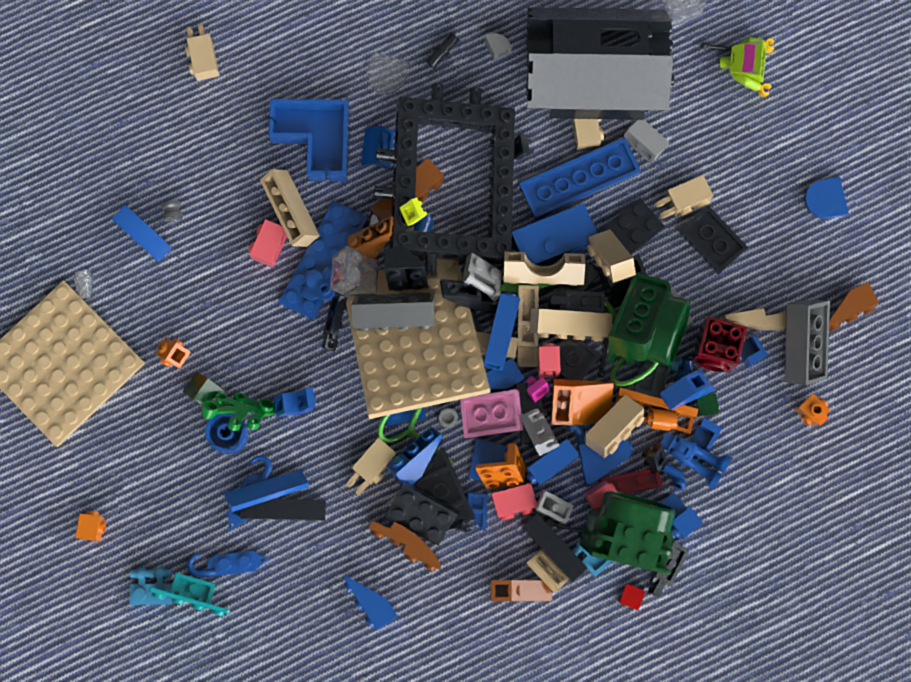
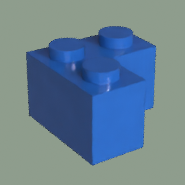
[660,492,703,541]

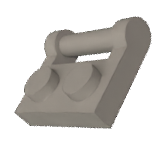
[462,253,503,301]

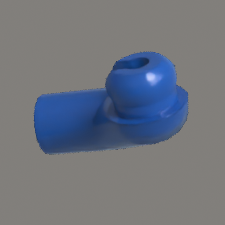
[674,358,693,383]
[567,425,586,446]
[662,463,686,491]

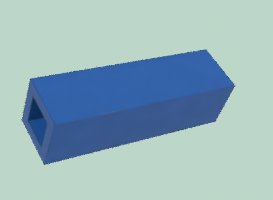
[484,293,520,371]

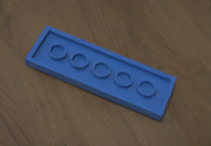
[519,137,641,219]
[278,200,368,321]

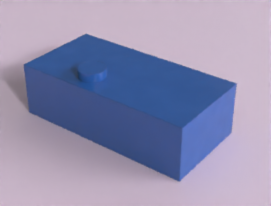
[512,203,597,266]

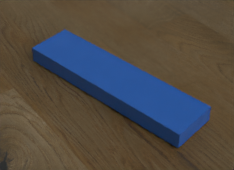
[224,469,309,512]

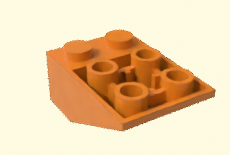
[550,379,614,426]

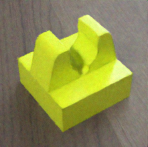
[400,198,427,226]

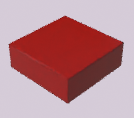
[619,584,645,611]

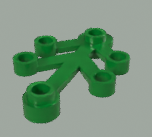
[201,392,275,431]

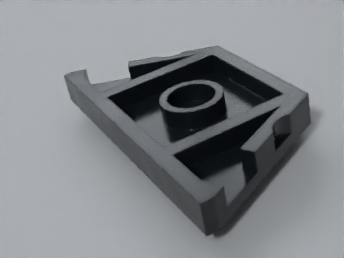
[415,447,476,520]

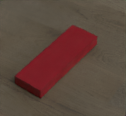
[598,468,662,494]

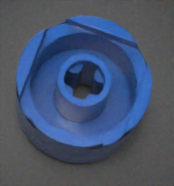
[205,414,249,455]

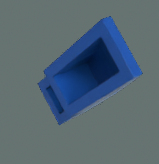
[112,205,172,262]

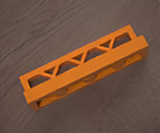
[615,388,698,435]

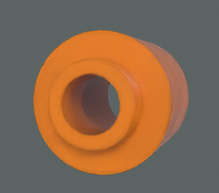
[647,409,678,431]

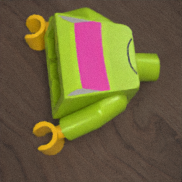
[720,37,775,97]

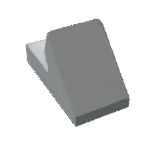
[535,490,574,524]

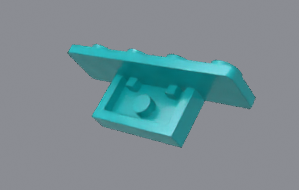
[149,573,230,617]

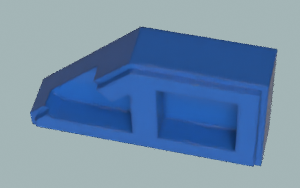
[467,492,488,531]

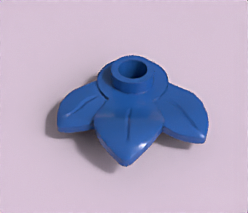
[300,267,336,301]

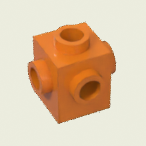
[155,337,191,369]
[795,394,831,427]

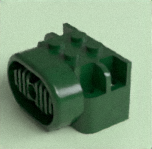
[609,272,690,366]
[579,491,676,575]

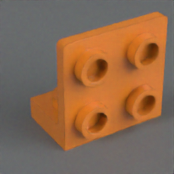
[476,443,526,489]

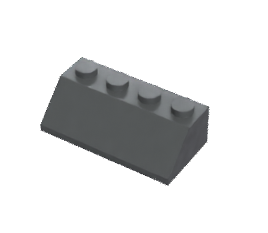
[351,292,435,331]
[784,300,830,385]

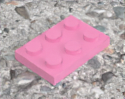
[460,390,523,438]

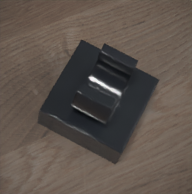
[514,134,534,160]
[641,444,667,473]

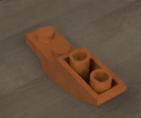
[369,521,442,572]

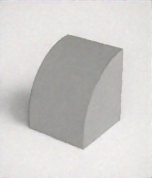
[484,33,512,61]

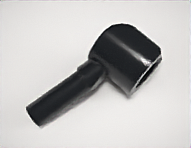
[447,520,472,533]

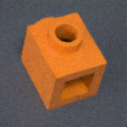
[75,511,106,542]

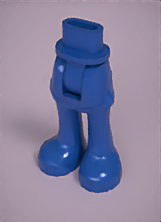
[660,432,733,490]

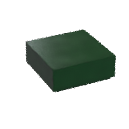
[696,393,719,417]

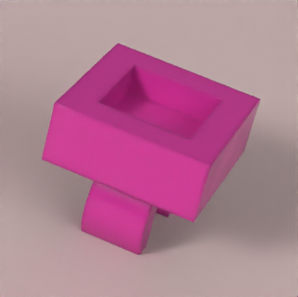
[525,376,550,403]

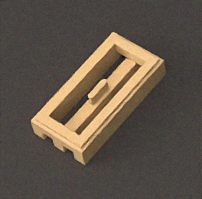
[527,550,569,593]

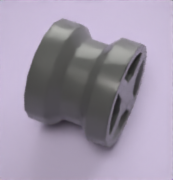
[161,200,183,222]

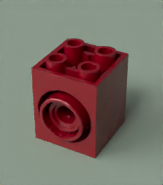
[692,316,747,373]

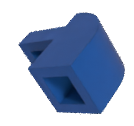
[273,388,316,417]

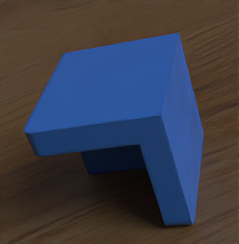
[740,335,768,368]
[691,418,722,451]

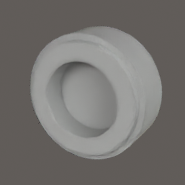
[438,408,458,429]

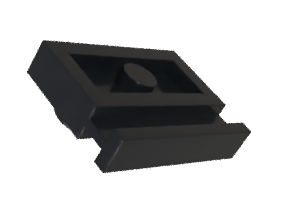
[633,359,671,399]

